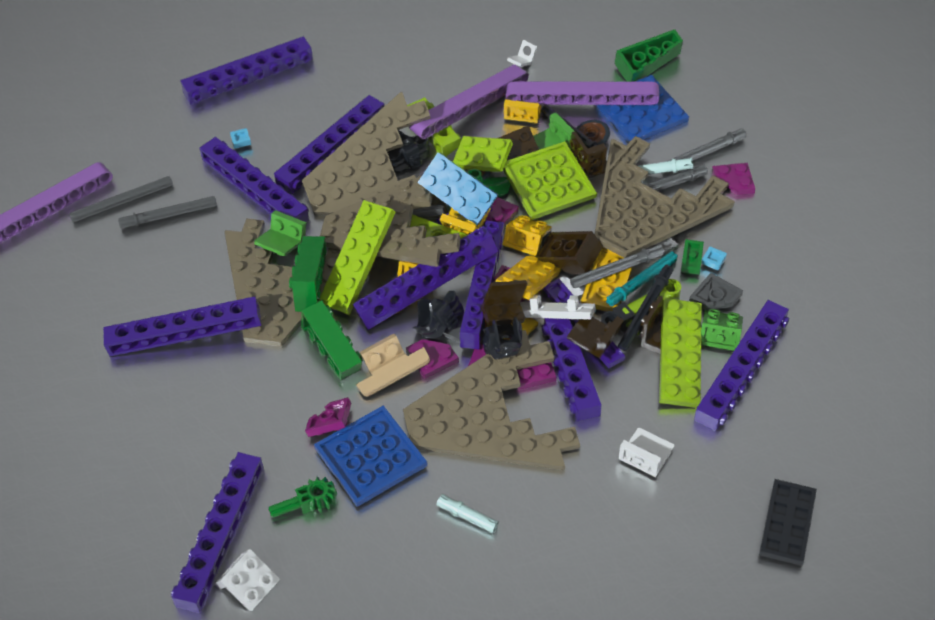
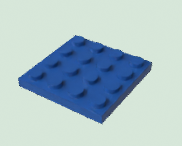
[596,75,689,143]
[314,405,428,507]

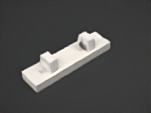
[520,295,596,319]

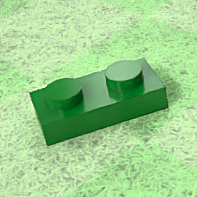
[681,239,704,275]

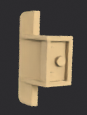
[356,334,430,396]

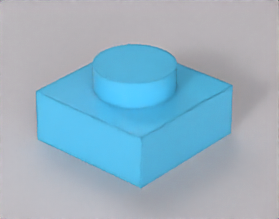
[230,128,251,149]
[701,247,727,271]

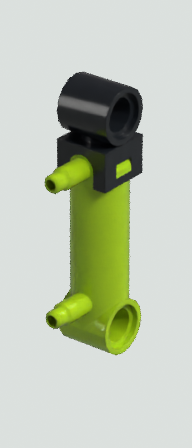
[601,279,681,336]

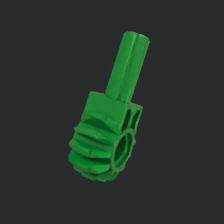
[268,476,337,518]

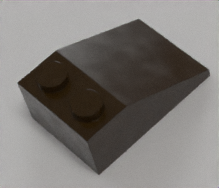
[536,231,603,274]

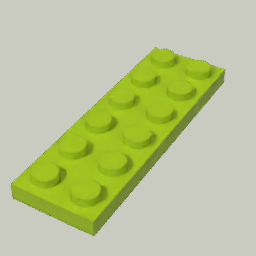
[318,200,396,315]
[659,298,702,408]

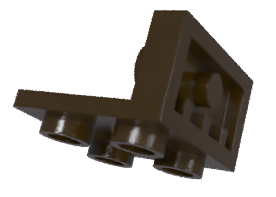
[497,125,539,161]
[570,131,607,179]
[481,280,528,326]
[640,296,663,354]
[567,316,624,358]

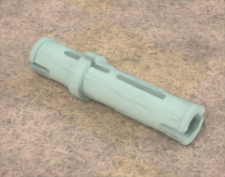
[638,157,693,175]
[437,494,499,534]

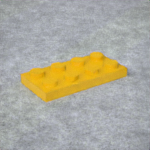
[581,247,633,312]
[495,256,561,300]

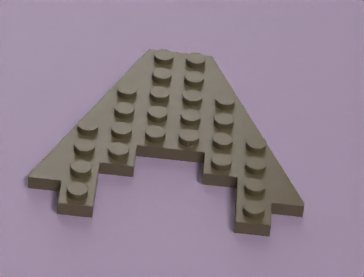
[302,92,449,218]
[594,136,735,258]
[320,176,461,267]
[224,218,341,347]
[403,330,580,470]

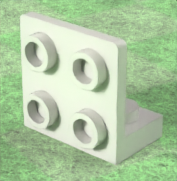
[619,428,674,477]
[214,549,280,611]

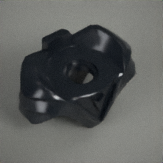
[387,130,430,172]
[412,291,464,339]
[483,317,522,360]

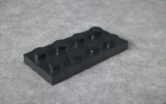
[759,479,817,566]

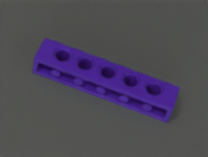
[541,318,602,421]

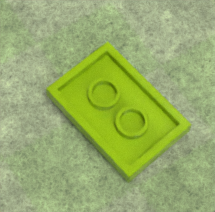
[453,136,513,172]

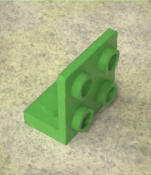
[533,112,574,150]
[254,210,306,256]
[701,309,743,351]

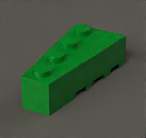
[614,29,683,82]
[289,236,327,312]
[301,300,363,380]

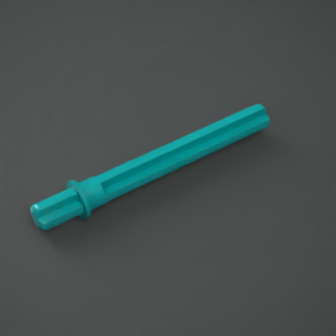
[606,251,678,306]

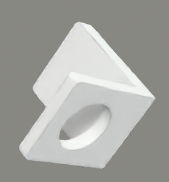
[507,40,537,68]

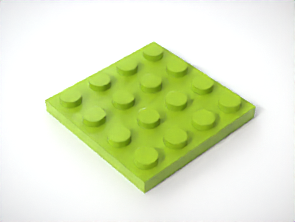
[503,141,597,220]

